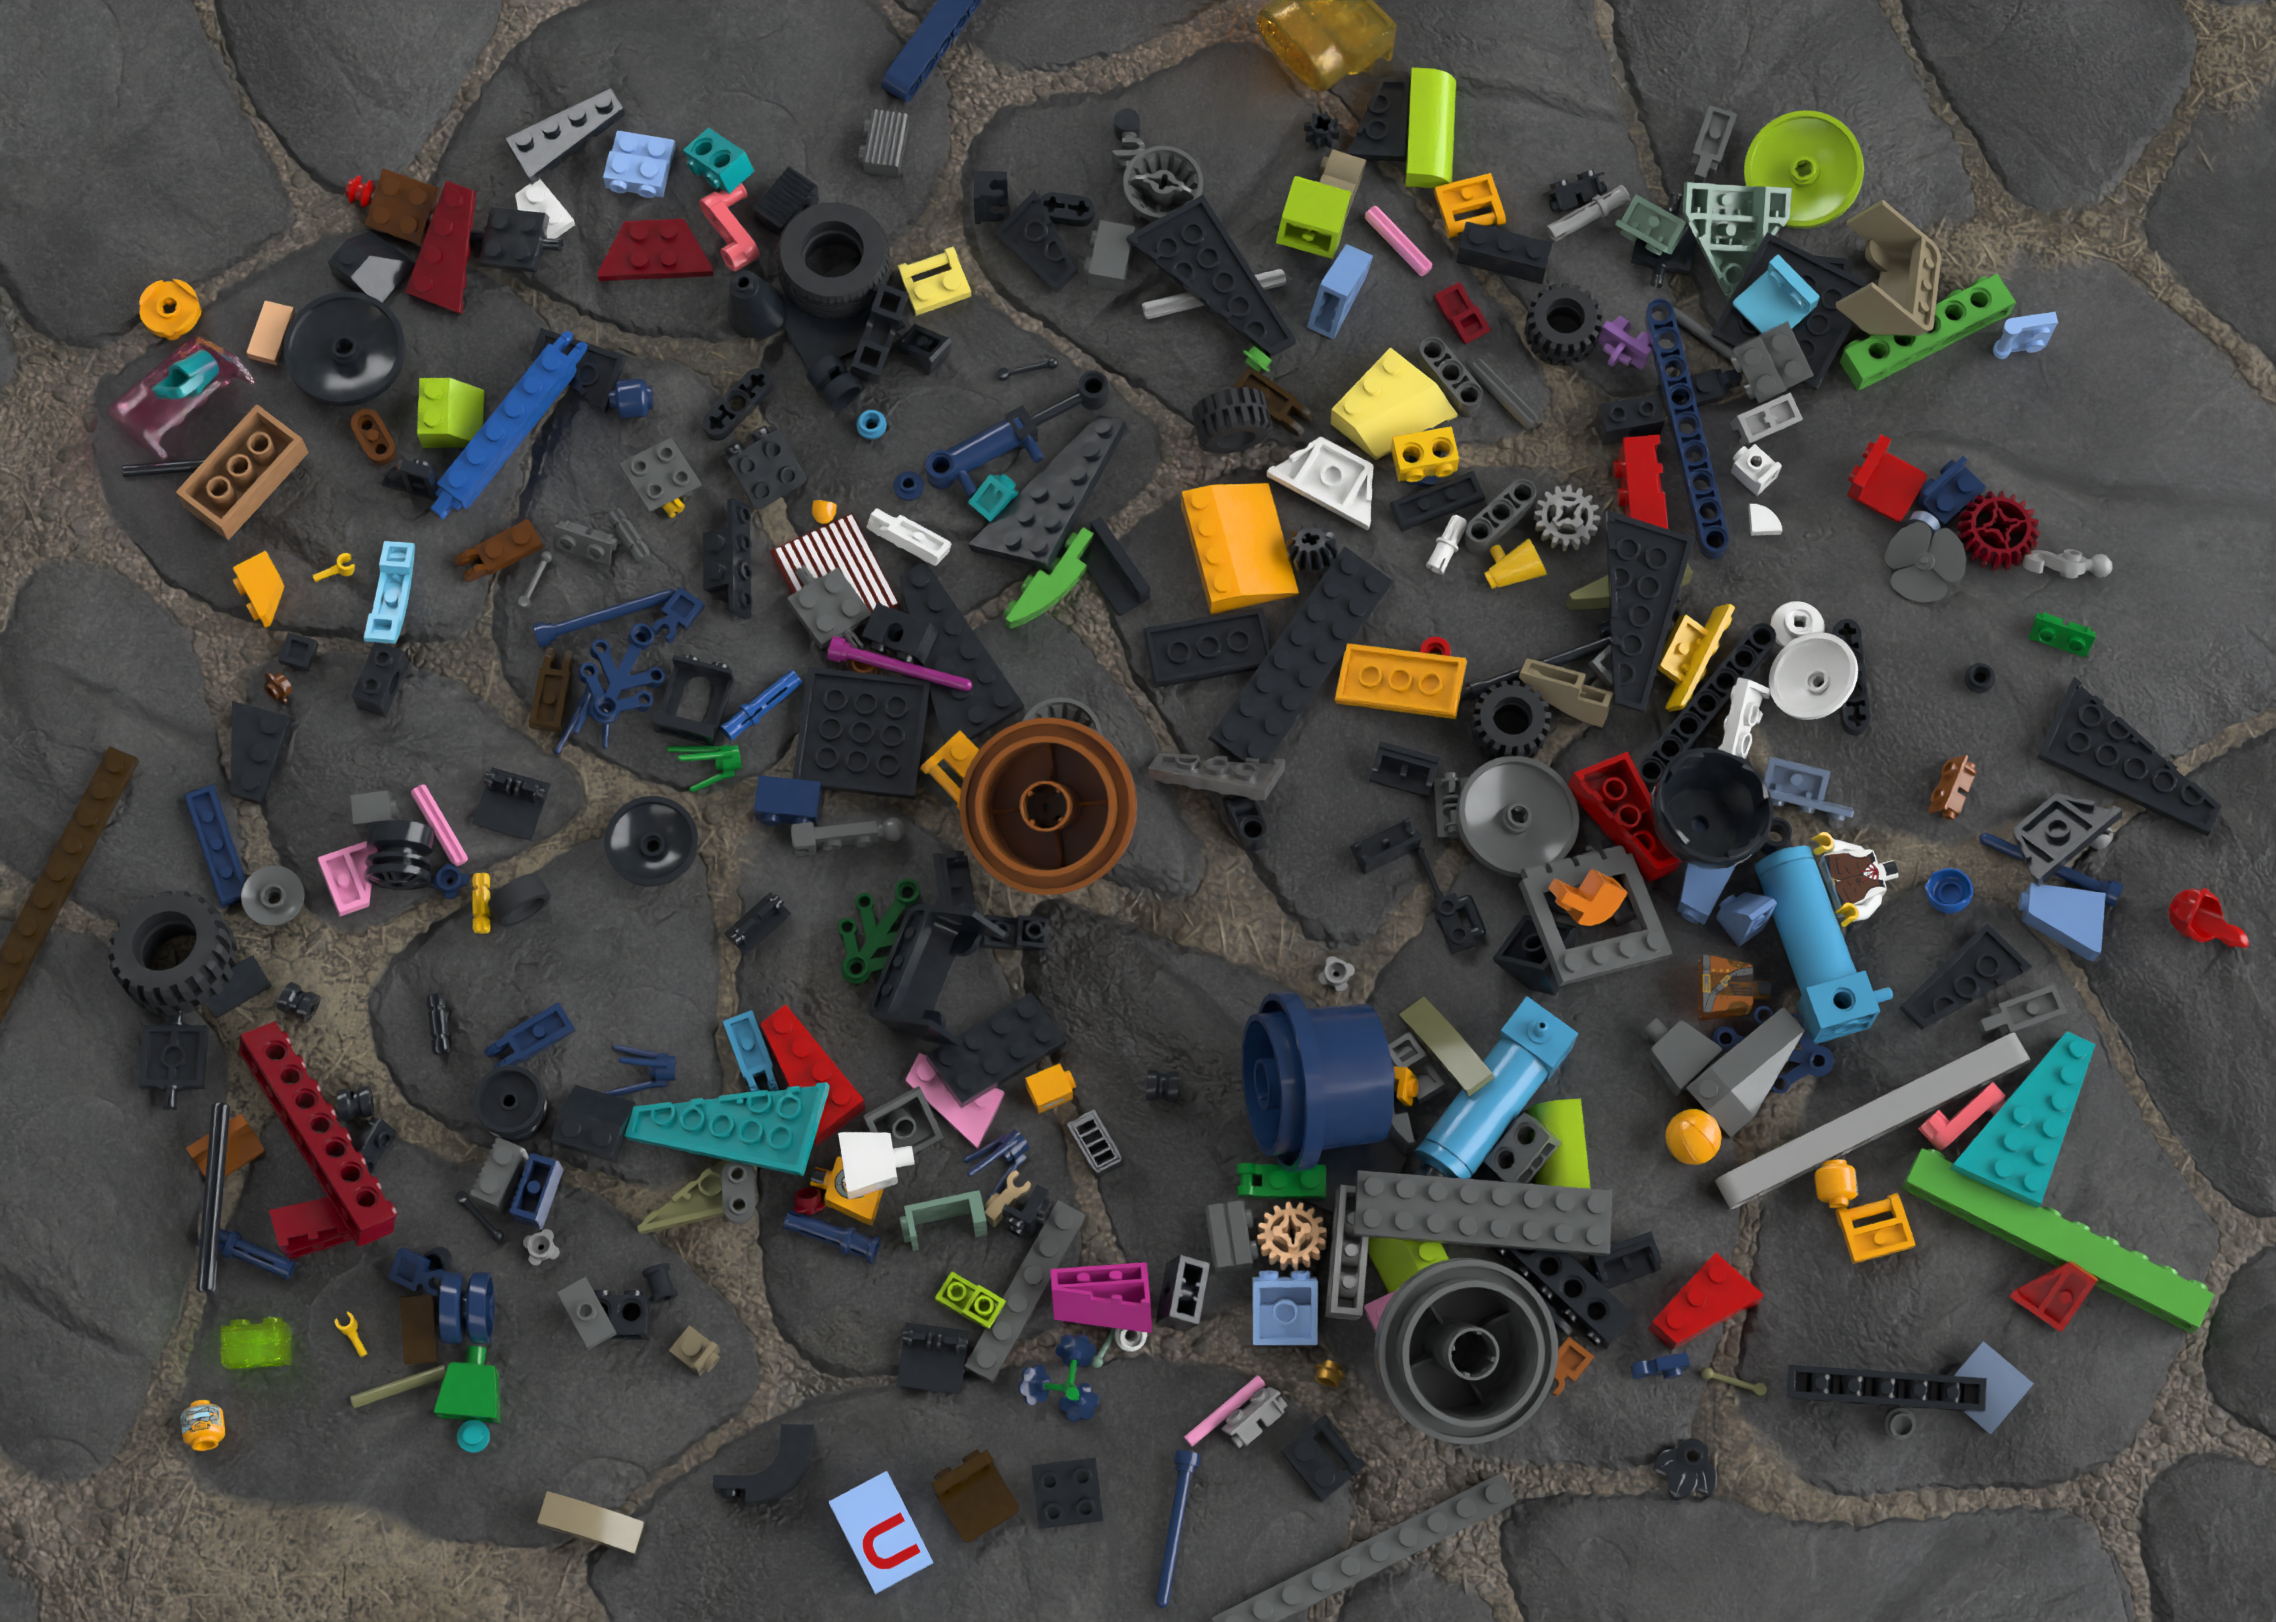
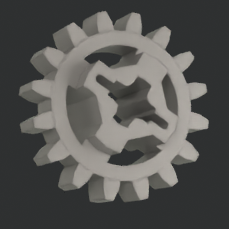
[1533,485,1600,551]

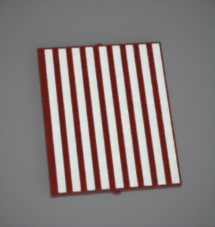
[770,513,900,613]

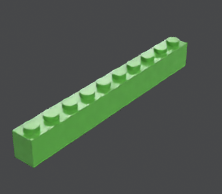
[1901,1148,2214,1334]

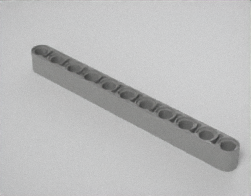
[1715,1033,2031,1210]

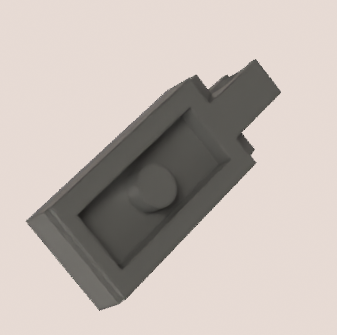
[1690,105,1737,183]
[1976,984,2067,1036]

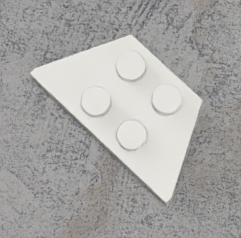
[1267,437,1373,531]

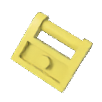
[897,246,971,316]

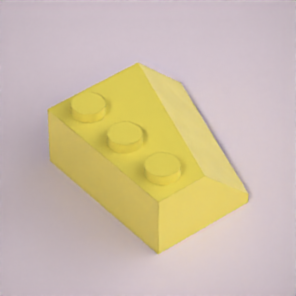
[1330,347,1457,460]

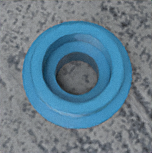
[856,410,887,439]

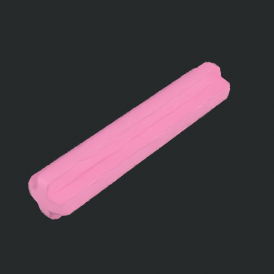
[1365,206,1432,276]
[411,785,468,867]

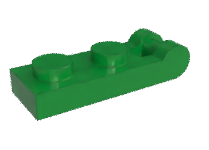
[1237,1163,1326,1199]

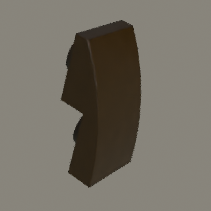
[400,1294,437,1365]

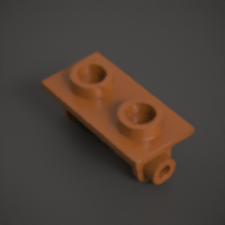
[1928,755,1976,821]

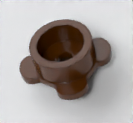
[264,672,293,705]

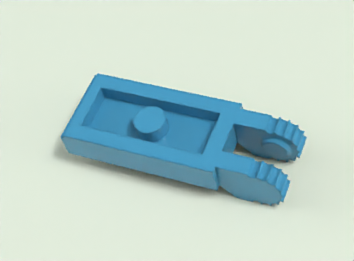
[723,1010,779,1092]

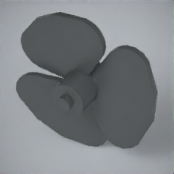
[1885,522,1967,603]

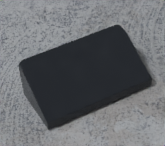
[208,955,272,1018]

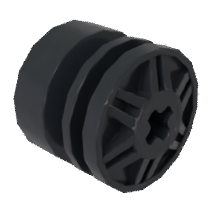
[364,820,434,890]

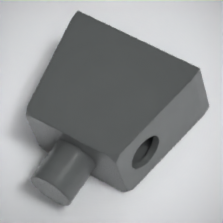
[1644,1018,1723,1097]

